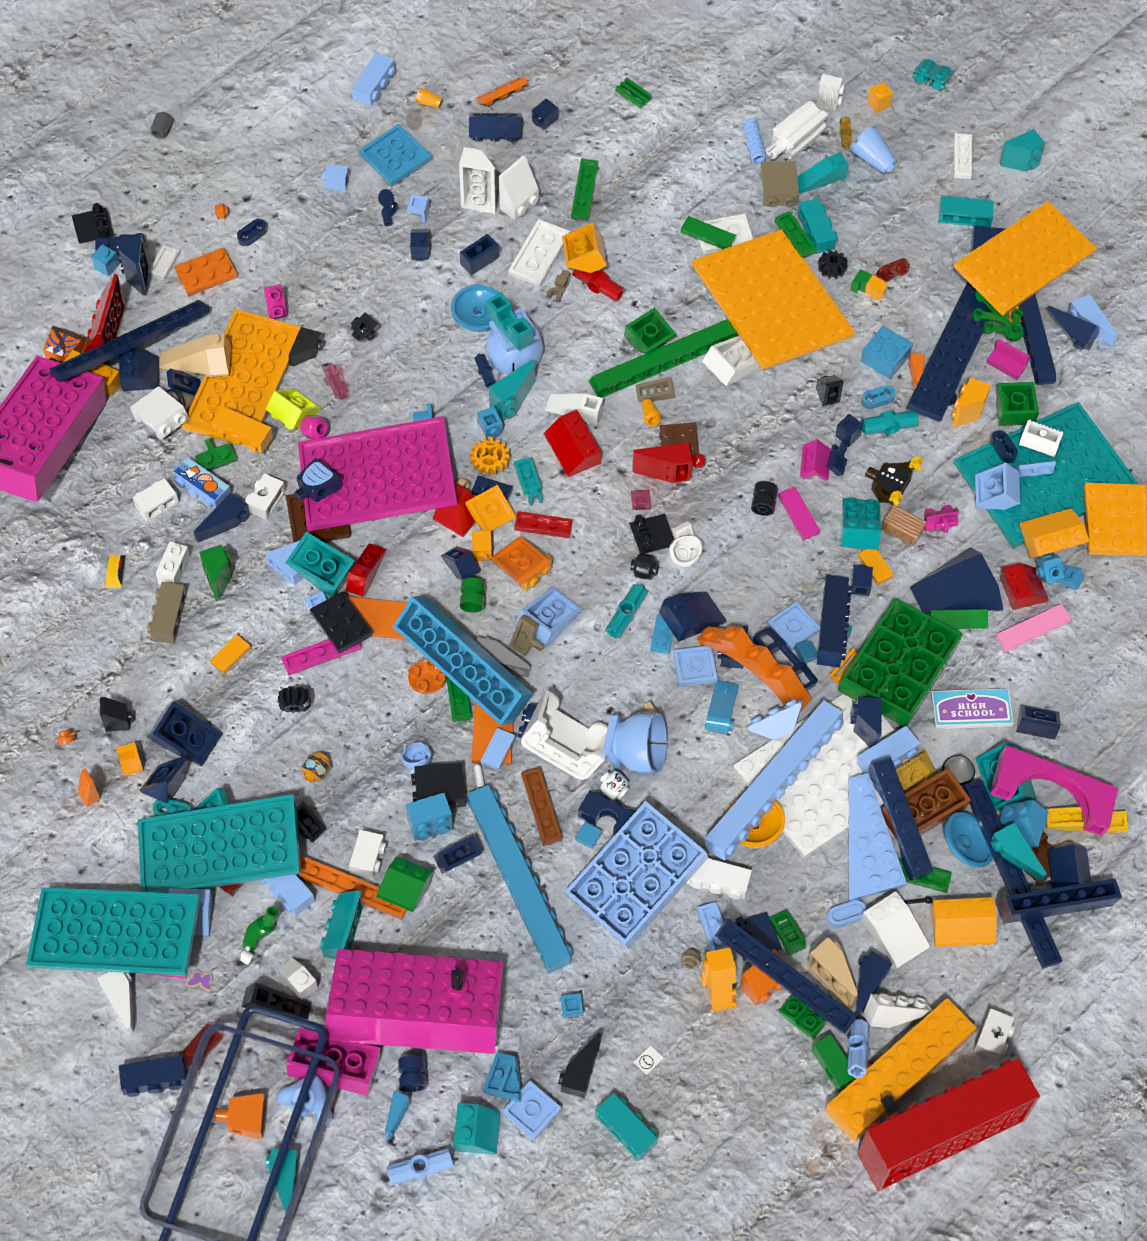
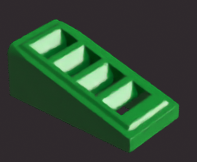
[769,910,806,956]

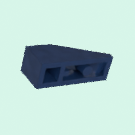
[1047,305,1099,351]
[193,492,250,543]
[854,950,893,1019]

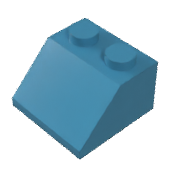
[1000,800,1049,848]

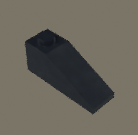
[241,982,312,1020]
[558,1033,602,1099]

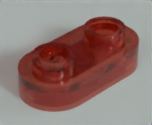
[876,258,910,282]

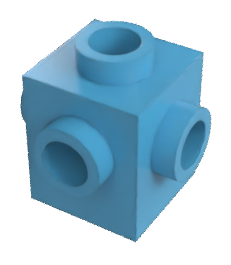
[1036,553,1065,584]

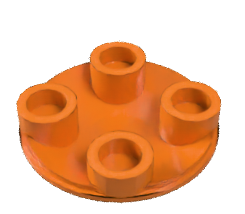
[408,659,447,694]

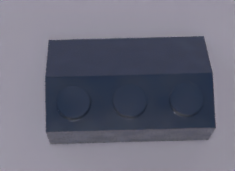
[469,113,521,141]
[116,234,149,296]

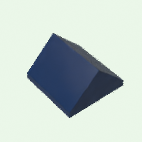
[1016,704,1061,740]
[140,756,187,804]
[1047,844,1091,888]

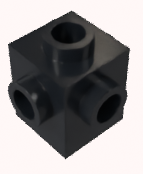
[350,312,379,343]

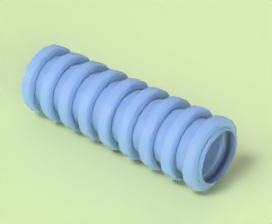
[743,118,766,164]

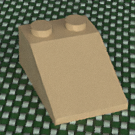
[807,937,858,1010]

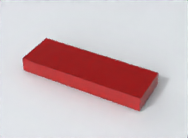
[514,511,573,539]

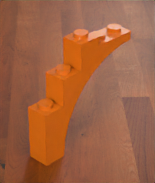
[697,625,812,713]

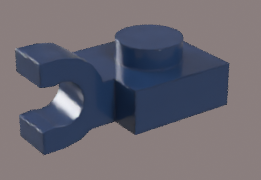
[826,442,848,476]

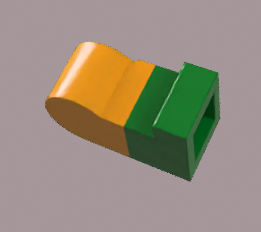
[850,269,887,300]

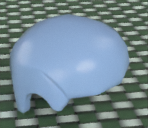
[400,742,432,771]

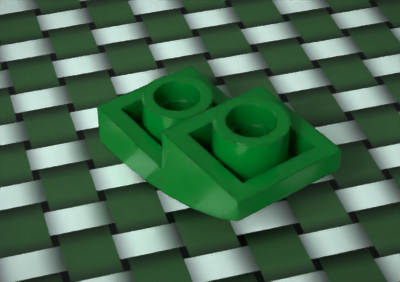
[779,996,826,1040]

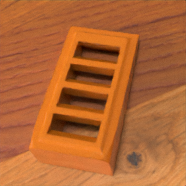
[909,353,925,390]
[78,768,100,806]

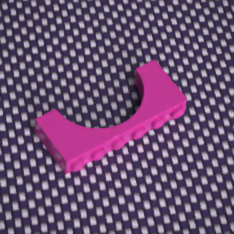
[990,746,1118,837]

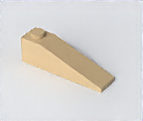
[159,333,231,377]

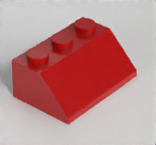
[544,410,601,477]

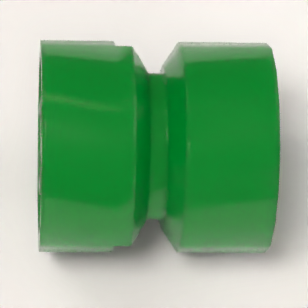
[460,577,485,613]

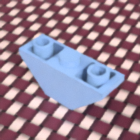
[747,699,804,740]

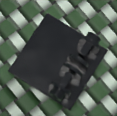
[72,203,113,244]
[629,513,674,554]

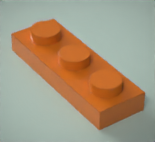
[476,77,528,106]

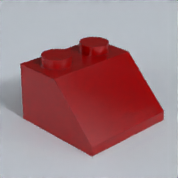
[1000,563,1049,610]

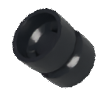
[751,481,778,516]

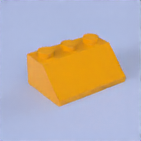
[562,222,607,273]
[1019,508,1090,559]
[930,897,997,947]

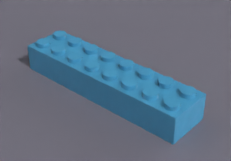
[392,595,533,726]

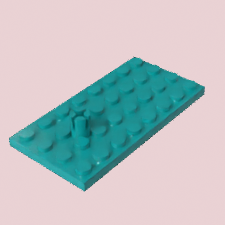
[138,794,301,893]
[26,887,201,976]

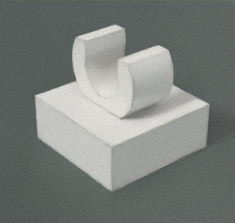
[671,521,694,540]

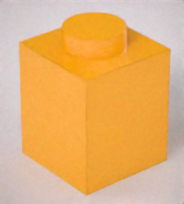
[867,82,893,113]
[472,531,492,561]

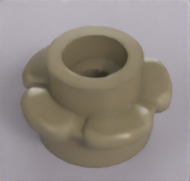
[681,951,701,969]

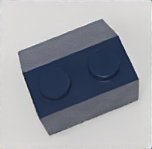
[119,348,159,392]
[850,697,882,748]

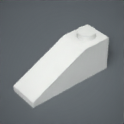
[97,972,133,1035]

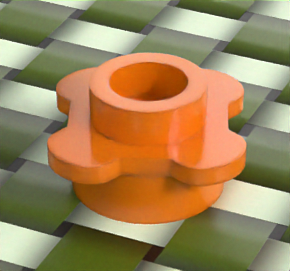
[54,729,77,745]

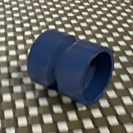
[398,1055,426,1092]

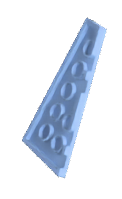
[848,773,907,902]

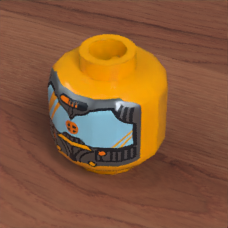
[301,752,331,783]

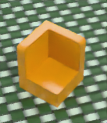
[116,742,144,776]

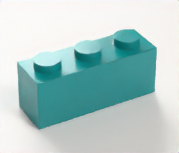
[938,195,994,227]
[797,198,838,254]
[595,1093,658,1161]

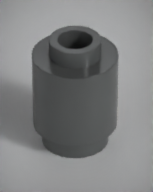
[150,112,172,139]

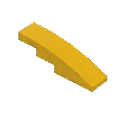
[1046,807,1128,833]

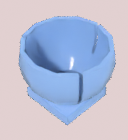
[485,308,544,375]
[603,711,667,776]

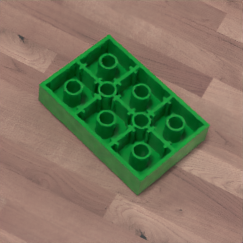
[838,598,963,727]

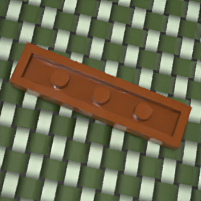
[521,768,562,846]

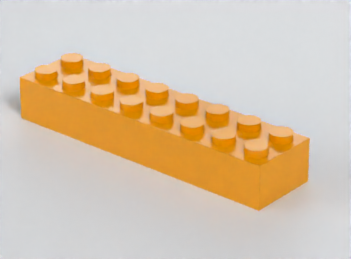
[825,998,977,1143]

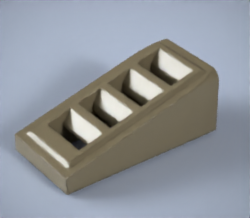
[635,377,676,402]

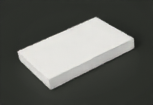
[698,214,753,255]

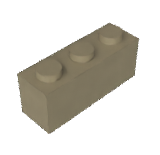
[147,582,186,644]

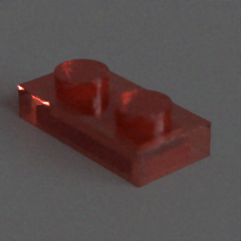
[179,1024,223,1066]

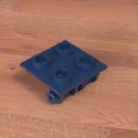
[735,912,782,962]

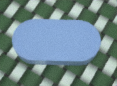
[827,900,867,928]

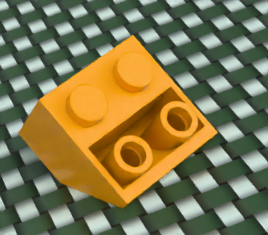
[951,378,991,427]

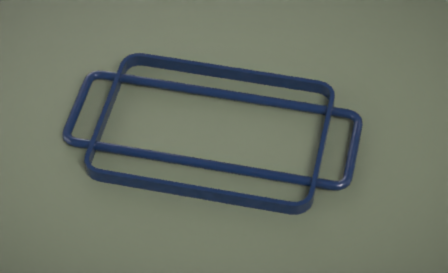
[140,1005,341,1241]

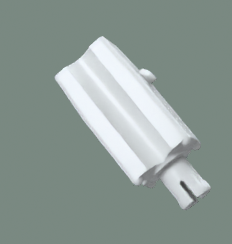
[765,101,828,160]

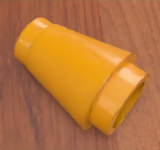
[416,88,442,108]
[642,399,661,426]

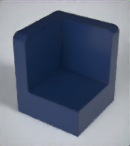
[835,413,863,447]

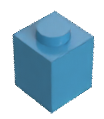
[91,244,119,277]

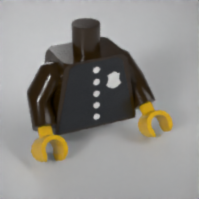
[865,456,923,506]

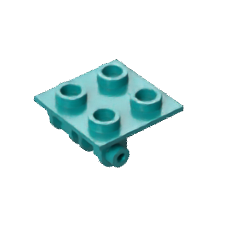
[912,59,955,91]

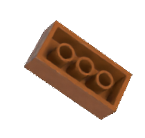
[881,768,971,841]

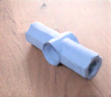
[847,1019,871,1078]
[386,1149,453,1186]

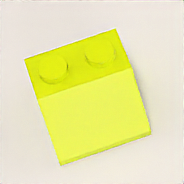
[265,388,321,430]

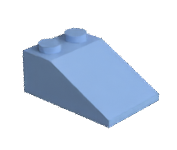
[514,587,582,649]

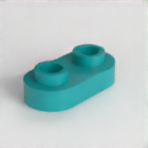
[153,799,192,816]

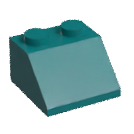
[999,129,1046,172]
[453,1103,500,1155]

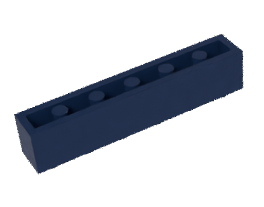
[817,575,852,668]
[997,878,1122,924]

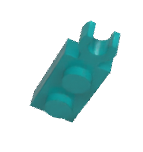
[514,457,542,506]

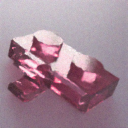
[321,362,347,400]

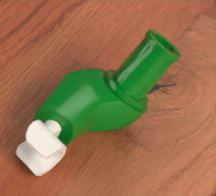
[240,906,279,965]

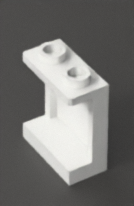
[130,386,189,440]

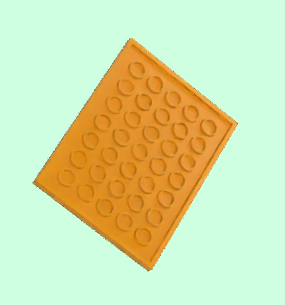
[691,229,855,370]

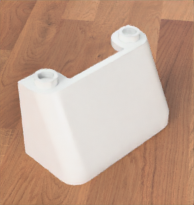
[521,690,608,780]

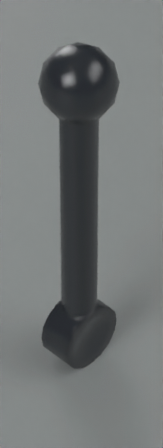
[903,896,932,904]

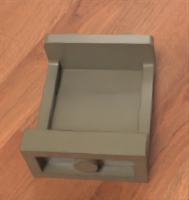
[760,161,799,207]

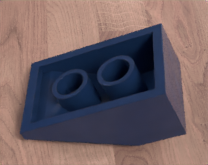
[659,592,726,642]
[147,701,222,767]

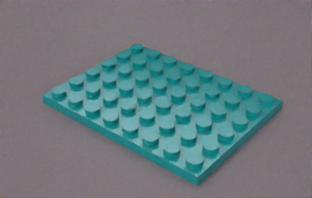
[954,402,1139,549]

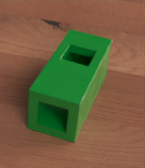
[811,1034,856,1093]

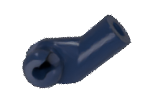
[381,201,398,226]

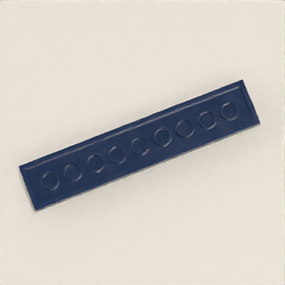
[907,282,992,422]

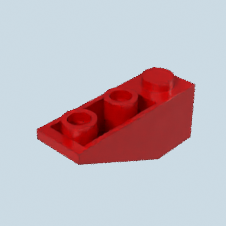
[346,543,386,597]

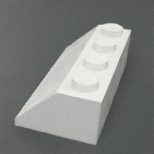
[459,147,496,214]

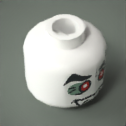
[600,771,629,800]

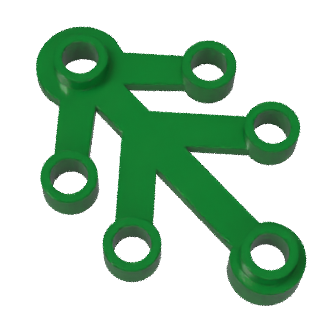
[972,290,1023,340]

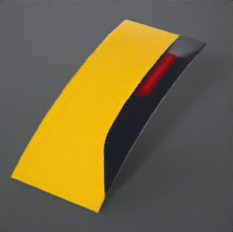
[105,555,126,588]

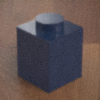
[532,99,559,130]
[851,565,873,596]

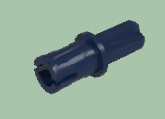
[474,353,496,388]

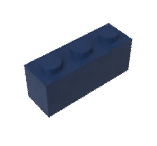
[119,1055,186,1097]

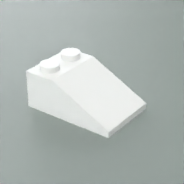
[499,156,539,220]
[702,336,759,386]
[861,891,930,969]

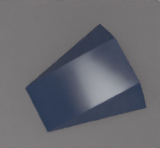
[910,547,1003,616]

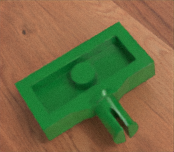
[195,438,237,471]

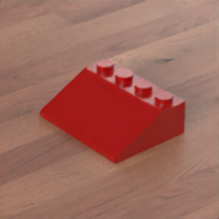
[83,274,126,365]

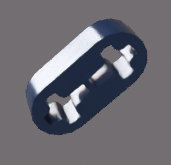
[237,219,267,246]
[990,430,1018,463]

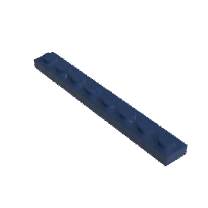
[715,918,856,1034]

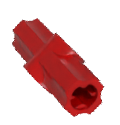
[572,269,625,302]

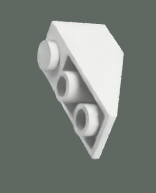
[545,393,603,425]
[863,994,933,1028]

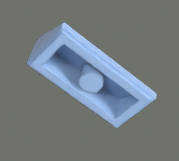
[1014,461,1056,478]

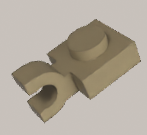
[546,269,570,302]

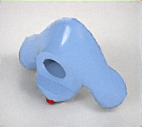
[276,1075,332,1126]

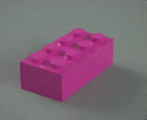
[286,1027,380,1096]

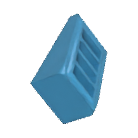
[385,1091,410,1140]

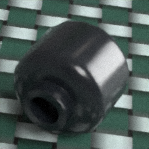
[630,554,659,580]

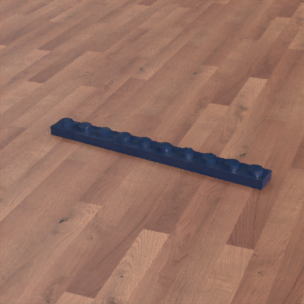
[49,300,210,382]
[962,780,1063,969]

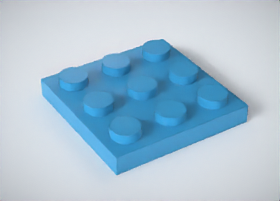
[358,124,432,187]

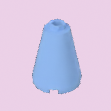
[849,125,897,173]

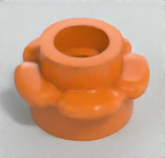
[215,202,228,220]

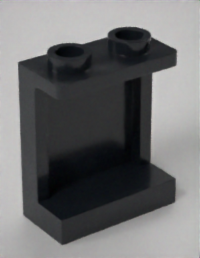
[411,762,465,807]

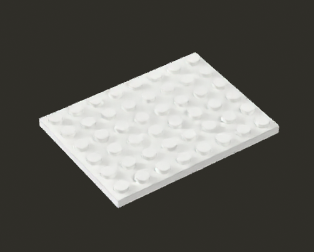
[732,694,930,859]

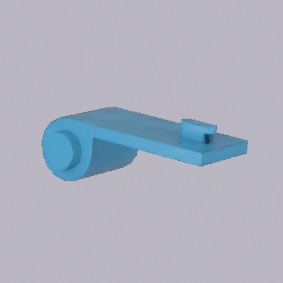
[704,680,739,735]

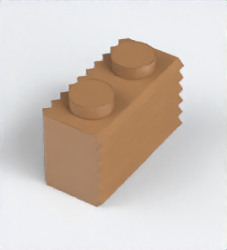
[881,505,927,546]

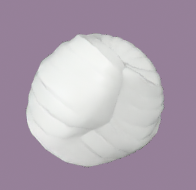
[669,535,704,567]

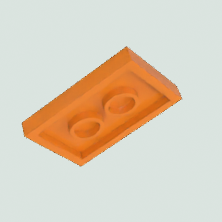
[174,247,238,297]
[491,536,550,586]

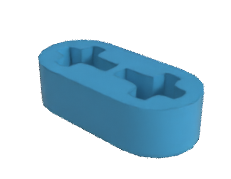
[861,385,896,409]

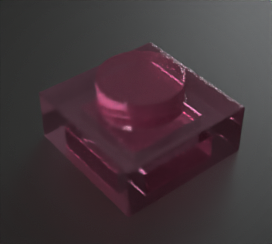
[631,489,651,510]

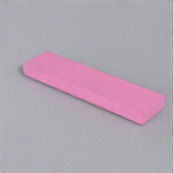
[996,604,1071,652]

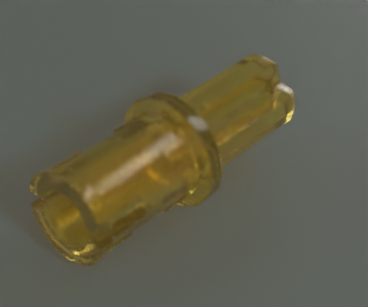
[839,117,853,150]

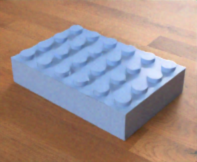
[565,801,708,949]

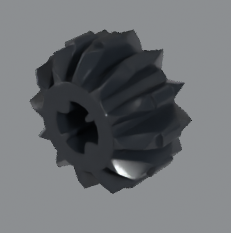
[818,249,848,280]
[278,686,311,713]

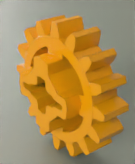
[470,437,510,476]

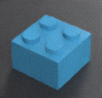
[861,326,913,380]
[406,793,453,841]

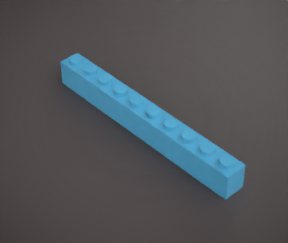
[467,785,573,974]

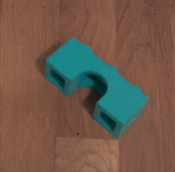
[486,292,533,351]

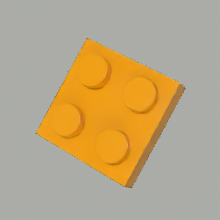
[465,485,516,531]

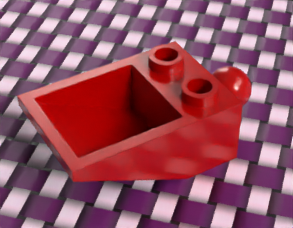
[632,443,706,483]

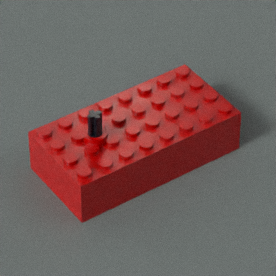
[857,1058,1040,1192]

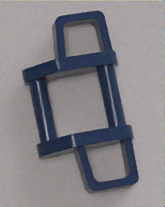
[753,627,818,691]

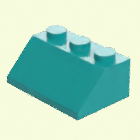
[976,742,1037,812]
[320,891,364,960]

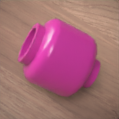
[300,415,328,439]

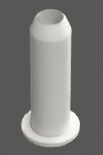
[474,764,485,790]

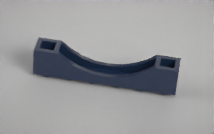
[868,758,933,882]

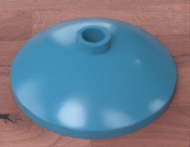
[451,284,499,331]
[944,812,993,868]

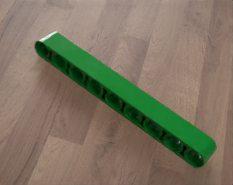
[589,319,739,398]

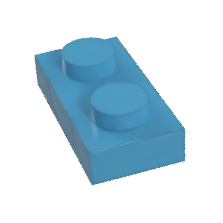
[650,614,673,654]

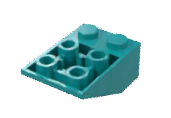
[841,497,881,550]

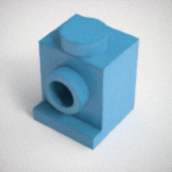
[477,406,503,438]

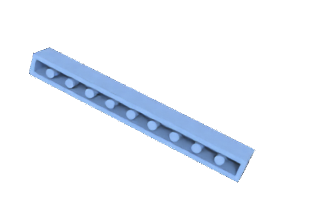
[705,700,844,861]

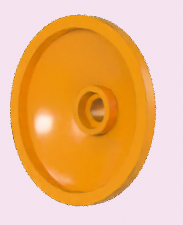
[726,798,785,848]

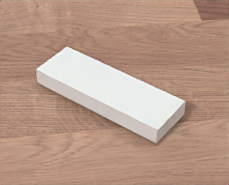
[954,133,972,179]

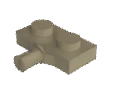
[509,614,545,656]

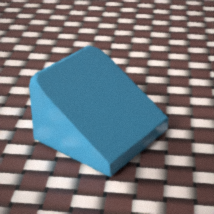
[1058,565,1084,590]
[794,641,818,664]

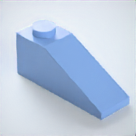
[1068,294,1118,346]

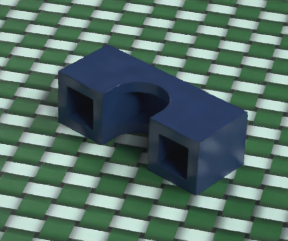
[578,790,636,836]

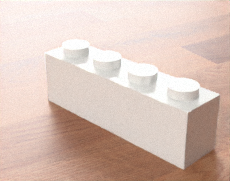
[687,858,752,899]

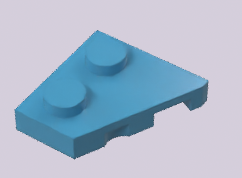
[482,1052,521,1102]

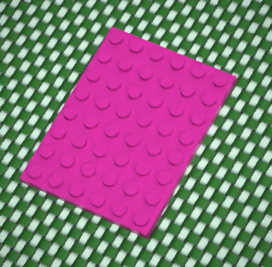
[298,416,457,531]

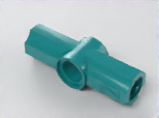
[861,410,919,435]
[605,584,648,639]

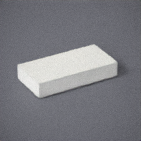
[148,245,180,281]

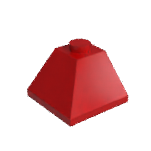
[433,482,476,538]

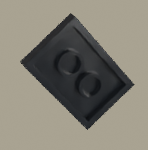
[310,591,372,654]

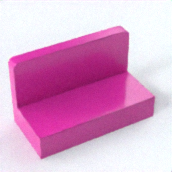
[986,339,1030,380]
[800,439,831,481]

